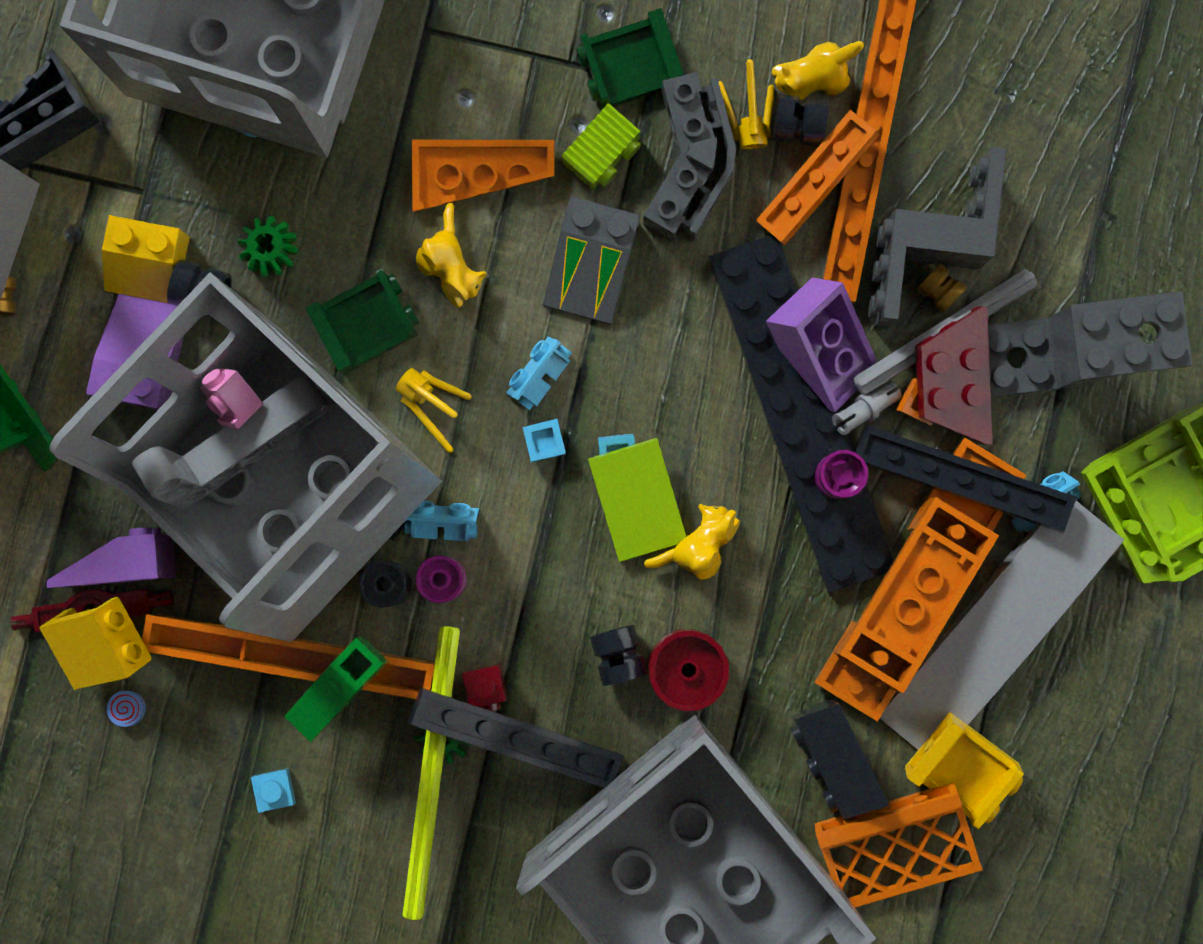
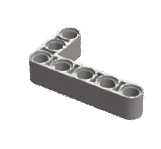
[132,375,329,508]

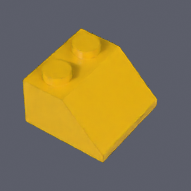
[102,215,190,304]

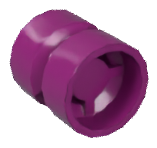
[815,450,868,500]
[416,556,467,603]

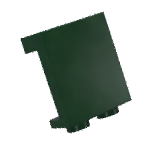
[576,8,684,109]
[305,268,420,375]

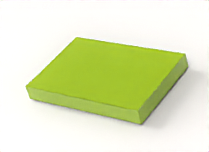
[588,438,686,562]

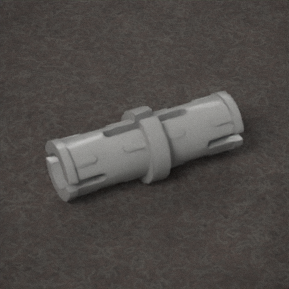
[832,380,902,435]

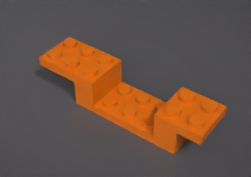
[814,437,1026,722]

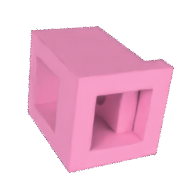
[200,368,264,429]

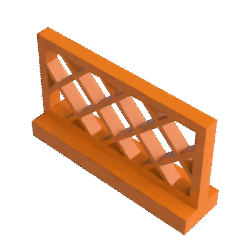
[814,782,983,907]

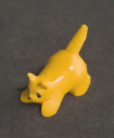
[771,41,864,101]
[416,203,487,309]
[644,504,740,580]

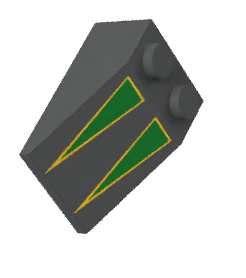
[543,196,640,325]

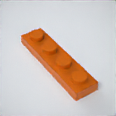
[756,110,880,245]

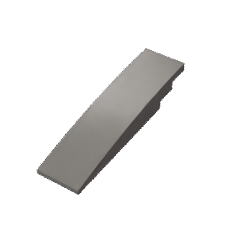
[880,493,1124,750]

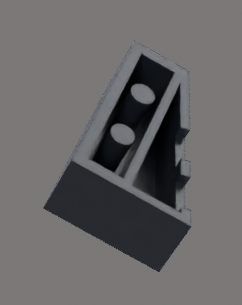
[0,49,101,171]

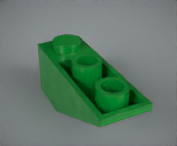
[284,636,389,742]

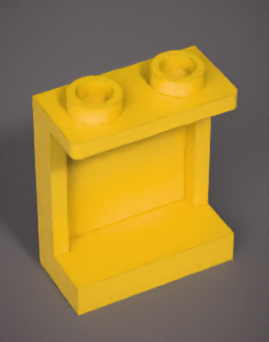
[39,597,151,690]
[905,712,1024,829]

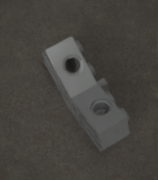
[643,72,736,241]

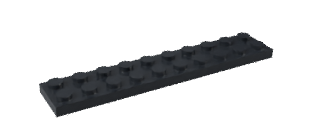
[709,235,894,593]

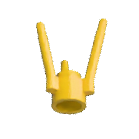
[718,59,775,149]
[395,368,472,453]

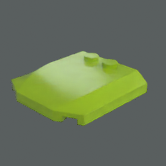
[1080,403,1203,583]

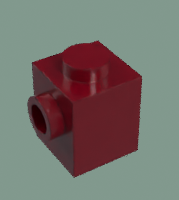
[462,663,508,711]

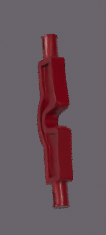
[10,589,174,632]

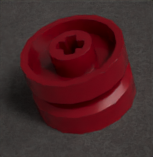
[648,629,729,711]

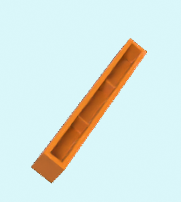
[142,613,435,699]

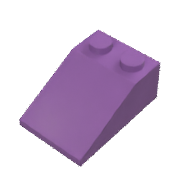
[766,277,877,412]
[86,294,184,410]
[47,527,176,588]

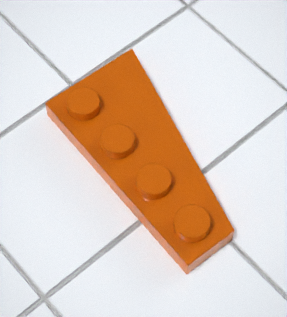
[412,140,555,212]

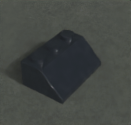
[790,698,889,819]

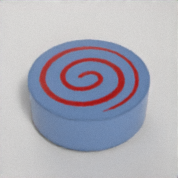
[107,690,146,727]

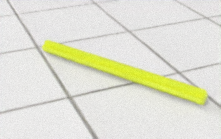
[402,626,460,920]

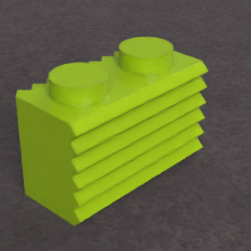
[561,103,641,190]

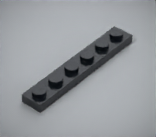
[856,425,1077,533]
[408,687,624,788]

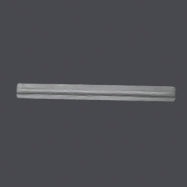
[853,269,1037,395]

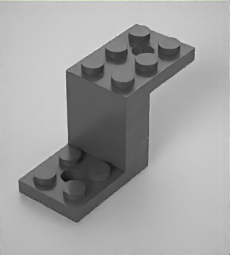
[868,147,1006,329]
[988,291,1193,398]

